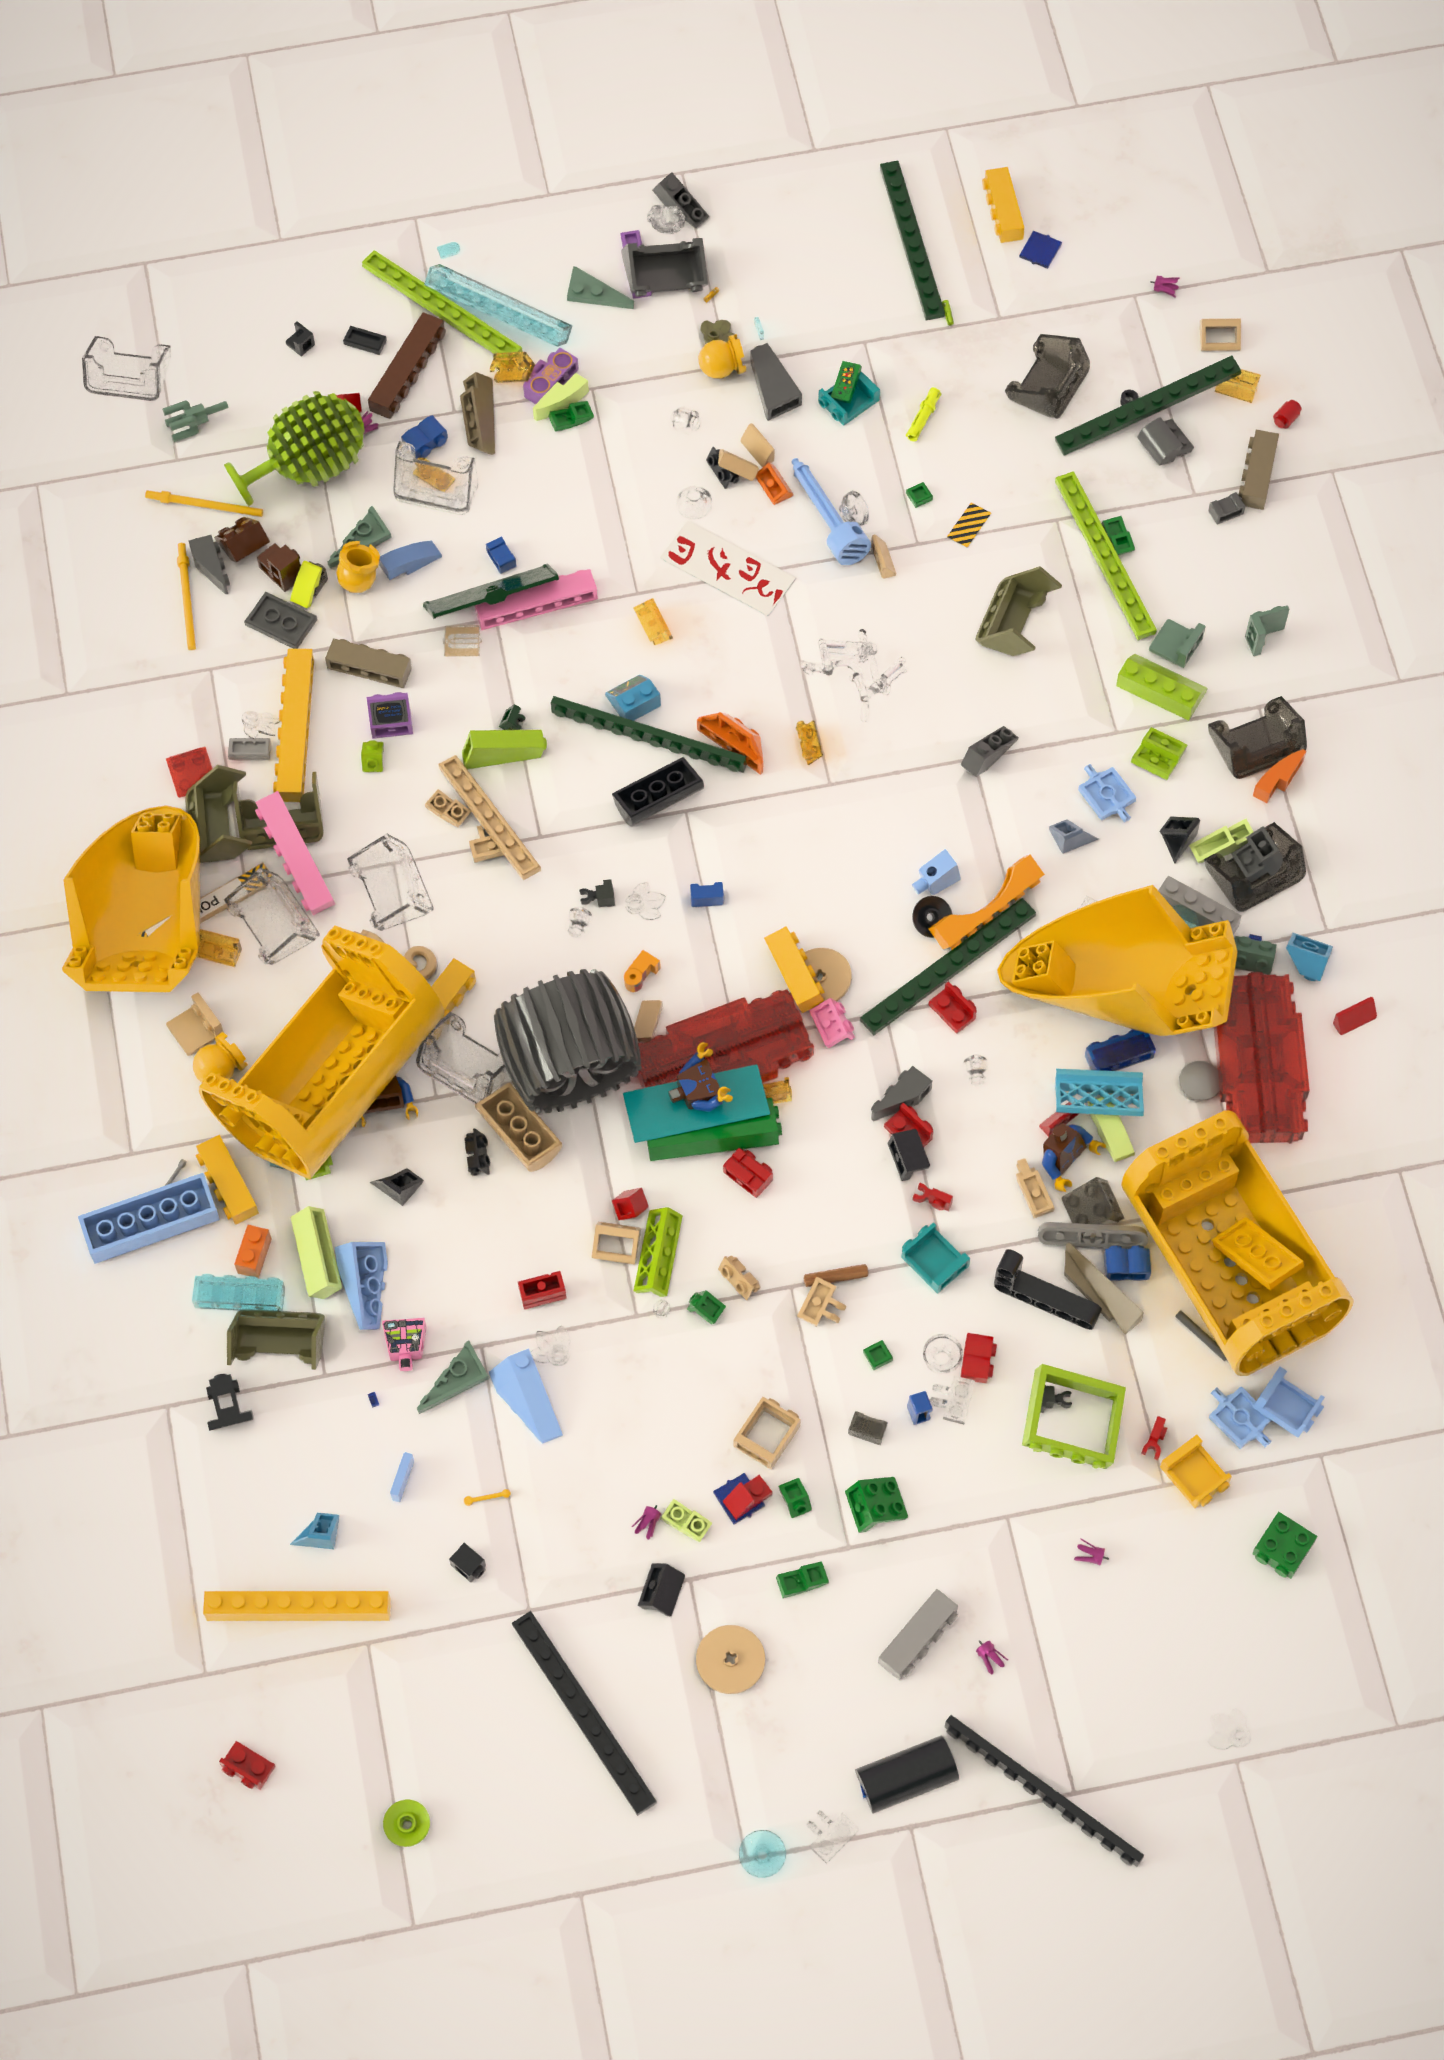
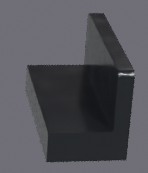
[887,1129,930,1181]
[637,1563,685,1616]

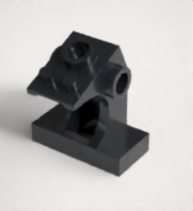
[206,1374,254,1431]

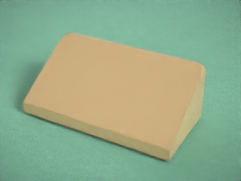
[741,423,775,467]
[718,449,759,481]
[871,535,897,579]
[634,1000,663,1044]

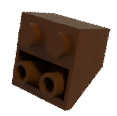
[214,517,270,562]

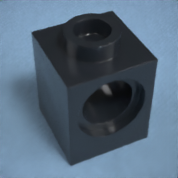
[449,1542,486,1582]

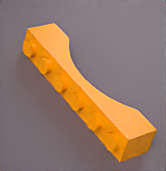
[929,854,1045,949]

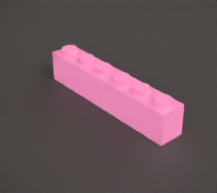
[474,569,598,630]
[255,791,335,915]

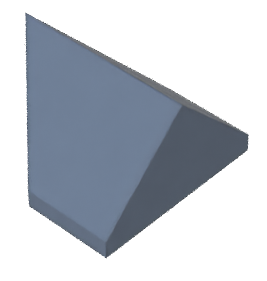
[1049,819,1099,854]

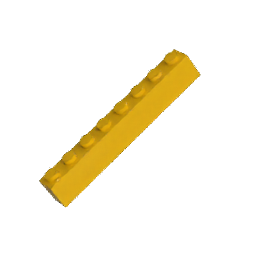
[273,649,314,802]
[203,1591,391,1621]

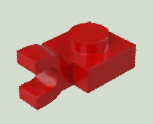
[912,1183,953,1211]
[1141,1416,1168,1460]

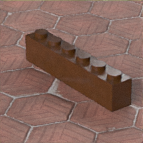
[368,312,446,419]

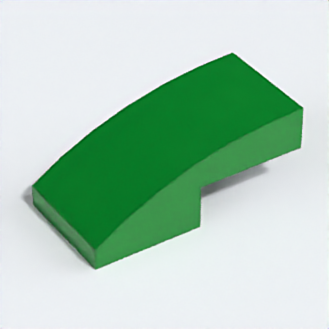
[548,401,594,432]
[1101,515,1135,555]
[776,1561,829,1598]

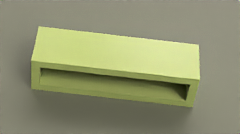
[290,1206,342,1299]

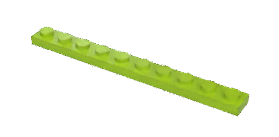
[362,250,523,364]
[1055,471,1157,640]

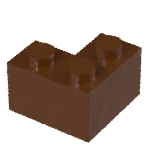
[257,543,301,592]

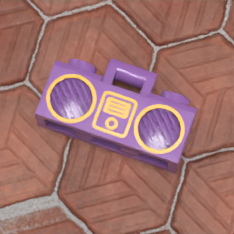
[523,348,579,404]

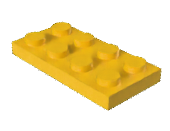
[1212,1217,1304,1290]

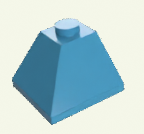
[1286,933,1333,981]

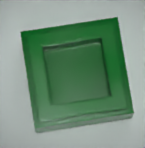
[906,482,933,508]
[863,1340,893,1370]

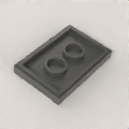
[244,591,318,649]

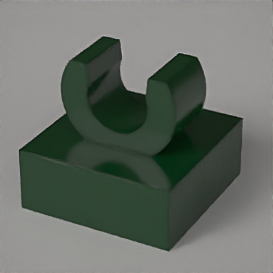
[499,704,526,730]

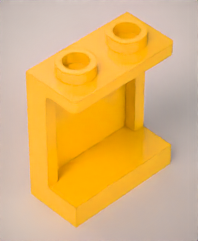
[1160,1435,1232,1508]

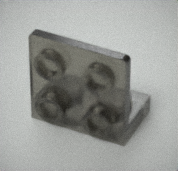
[1061,1177,1125,1224]

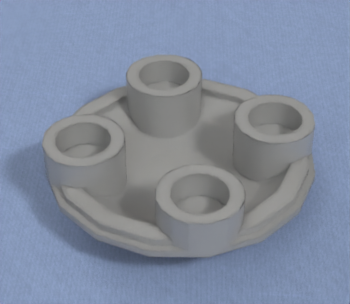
[1179,1061,1222,1100]

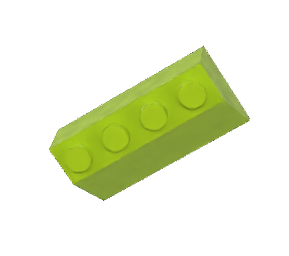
[1116,654,1208,721]

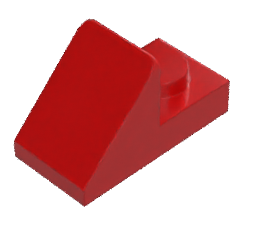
[723,1474,773,1520]

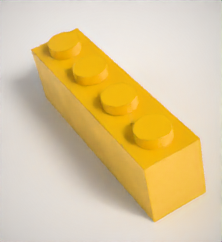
[982,167,1025,243]
[764,926,825,1013]
[423,958,476,1044]
[195,1134,259,1225]

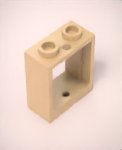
[733,1397,801,1470]

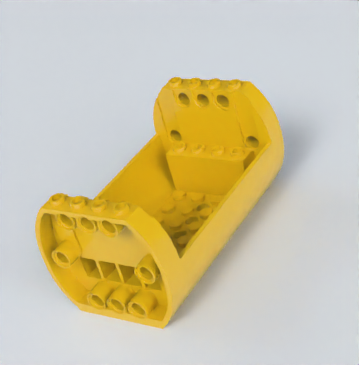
[199,926,444,1179]
[1121,1110,1354,1376]

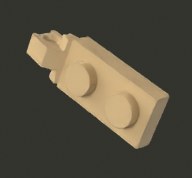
[1016,1158,1055,1218]

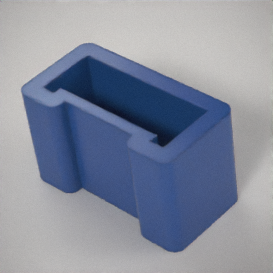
[486,536,517,574]
[690,882,724,907]
[907,1391,933,1425]

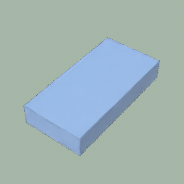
[390,1452,414,1502]

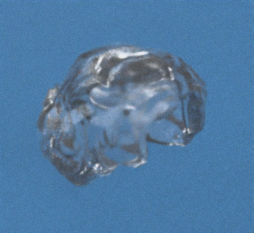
[647,205,685,235]

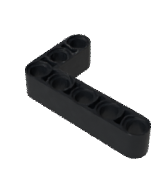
[994,1249,1102,1330]

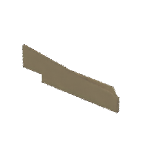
[460,372,495,455]
[1064,1243,1144,1335]

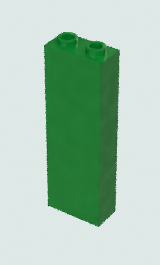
[647,1098,782,1161]

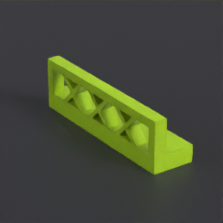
[633,1207,683,1297]

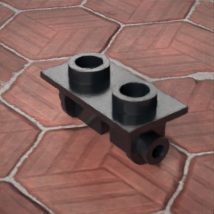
[706,446,740,489]
[464,1128,490,1176]

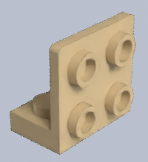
[166,992,224,1056]

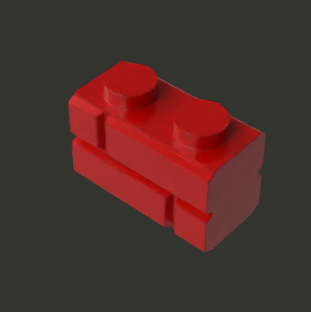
[723,1148,773,1198]
[517,1271,567,1310]

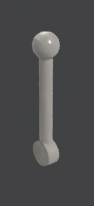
[165,1159,187,1185]

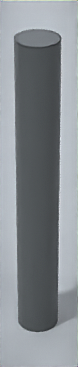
[1175,1310,1227,1362]

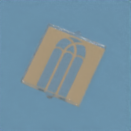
[442,625,482,657]

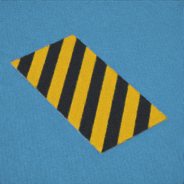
[947,502,991,547]

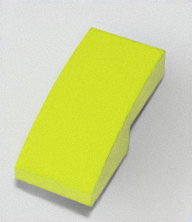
[290,561,322,608]

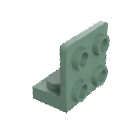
[1245,605,1290,656]
[1149,619,1206,668]

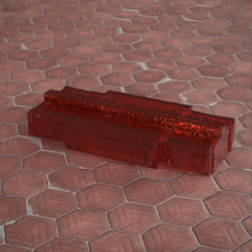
[1214,972,1310,1144]
[637,989,814,1089]

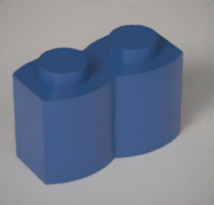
[401,415,448,460]
[1104,1245,1151,1281]

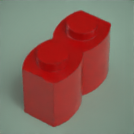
[960,1333,997,1383]

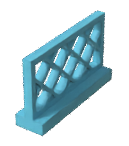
[1055,1068,1144,1116]

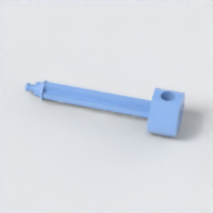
[791,458,871,565]

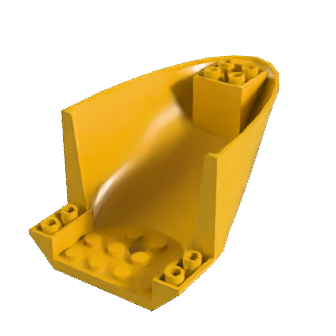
[62,805,200,992]
[997,885,1238,1036]

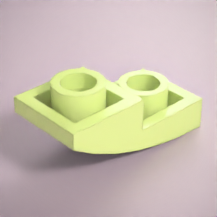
[660,1499,712,1542]

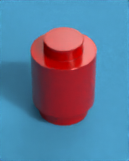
[1273,400,1302,429]

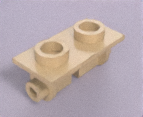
[718,1255,761,1300]

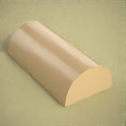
[475,1082,562,1172]

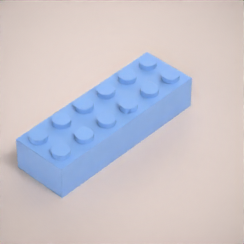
[78,1173,220,1264]

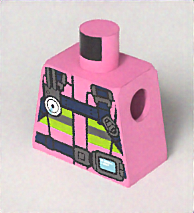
[382,1318,426,1371]

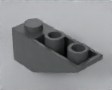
[652,172,709,228]
[188,534,230,595]
[961,726,1019,777]
[871,1065,933,1121]

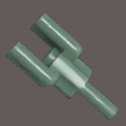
[162,400,229,442]

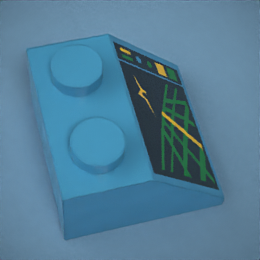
[605,674,661,721]

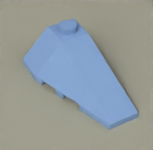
[335,1242,388,1330]
[489,1348,563,1444]

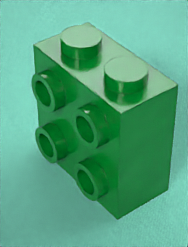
[1252,1511,1318,1579]

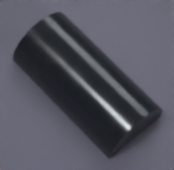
[612,757,704,826]
[855,1735,959,1814]

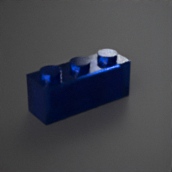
[1085,1029,1156,1071]

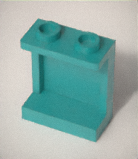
[818,371,880,426]
[901,1222,971,1294]

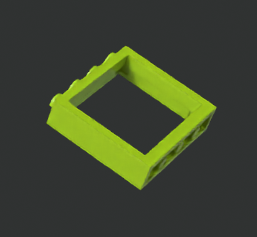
[1022,1364,1126,1469]

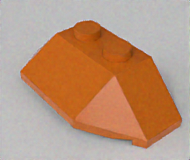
[697,712,763,775]

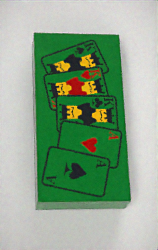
[831,361,862,403]

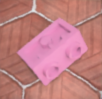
[809,998,855,1048]

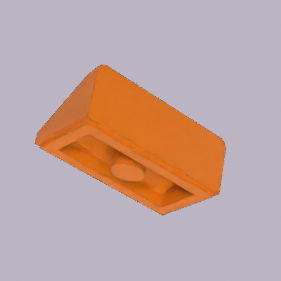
[756,462,794,505]

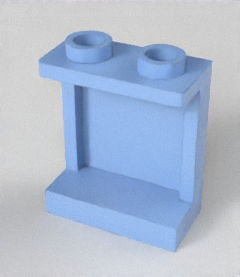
[1253,1367,1325,1437]

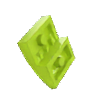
[1131,727,1188,780]

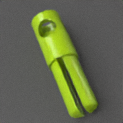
[942,300,954,326]

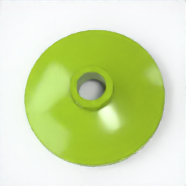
[383,1799,430,1847]

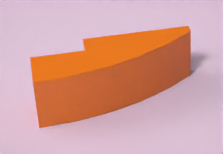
[1253,749,1307,803]

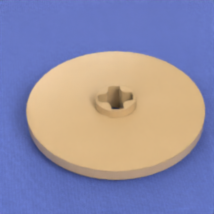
[805,948,852,1001]
[696,1625,765,1694]

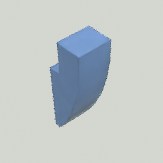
[379,540,442,580]

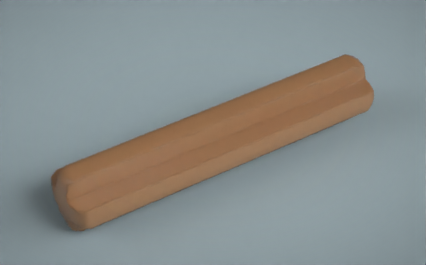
[803,1264,869,1287]

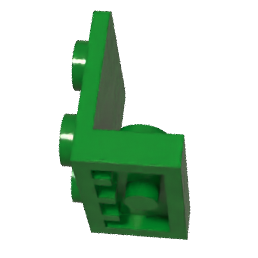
[845,1477,908,1533]

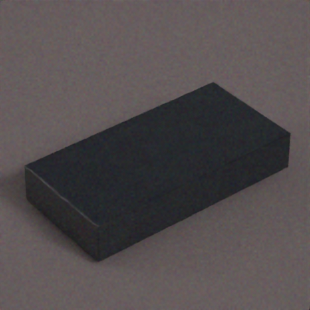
[343,325,387,355]

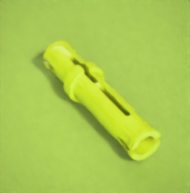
[906,387,942,442]

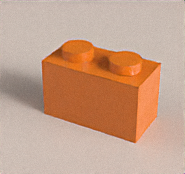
[234,1225,272,1279]

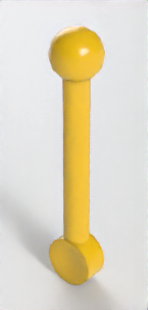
[464,1489,511,1506]

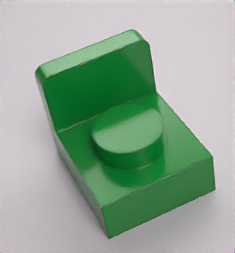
[687,1290,726,1325]
[778,1478,812,1518]

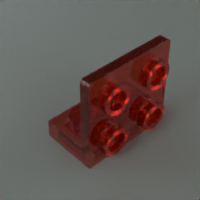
[165,746,212,798]

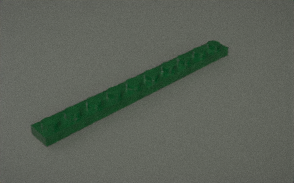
[880,160,945,321]
[1055,355,1241,456]
[551,696,746,773]
[860,898,1036,1036]

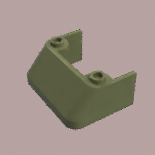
[975,566,1062,656]
[185,764,252,863]
[232,772,324,850]
[227,1309,325,1370]

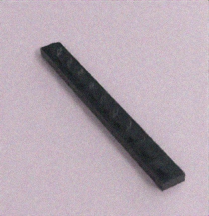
[511,1611,657,1816]
[944,1715,1144,1867]

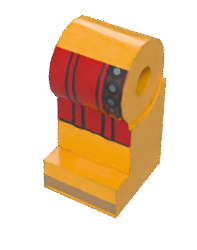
[624,950,661,992]

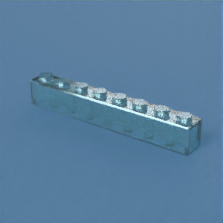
[424,264,573,347]

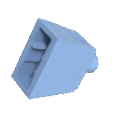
[912,849,961,895]

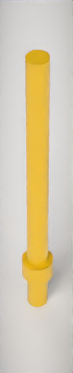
[145,490,263,517]
[177,543,196,650]

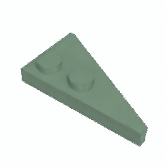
[567,266,634,309]
[327,506,392,568]
[417,1340,489,1414]

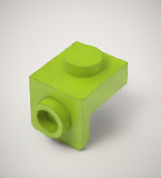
[361,740,384,772]

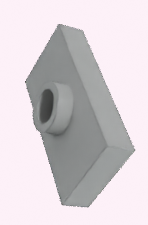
[228,738,271,760]

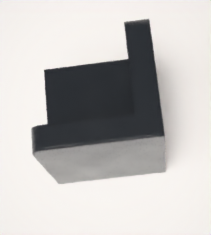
[285,321,315,357]

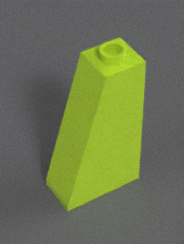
[462,730,547,769]

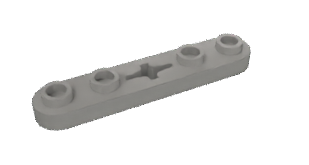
[1038,1222,1148,1249]

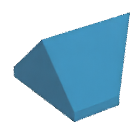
[290,1512,339,1550]

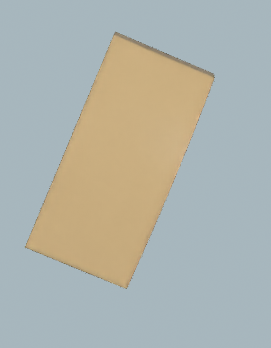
[425,789,471,827]

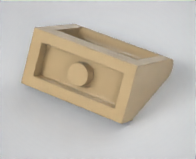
[1199,318,1241,351]
[592,1221,642,1265]

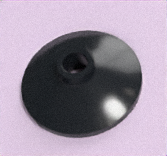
[912,896,952,938]

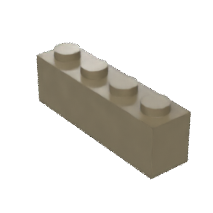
[1238,429,1279,510]
[325,638,412,689]

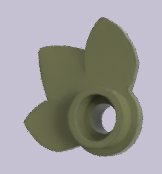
[700,319,734,344]

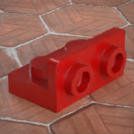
[928,981,977,1034]
[884,1103,933,1147]
[219,1741,276,1790]

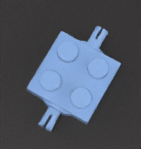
[1078,764,1136,822]
[1208,1386,1272,1449]

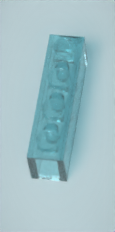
[192,1274,286,1311]

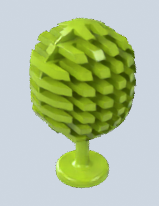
[224,391,365,507]

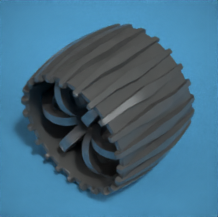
[494,969,642,1114]

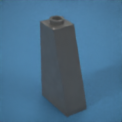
[750,343,802,421]

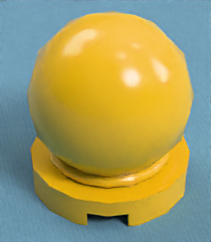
[698,334,746,379]
[336,541,380,593]
[193,1032,248,1083]

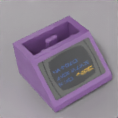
[367,692,413,739]

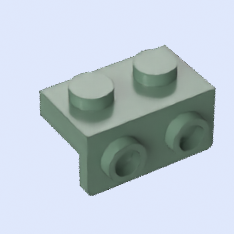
[1234,936,1277,975]

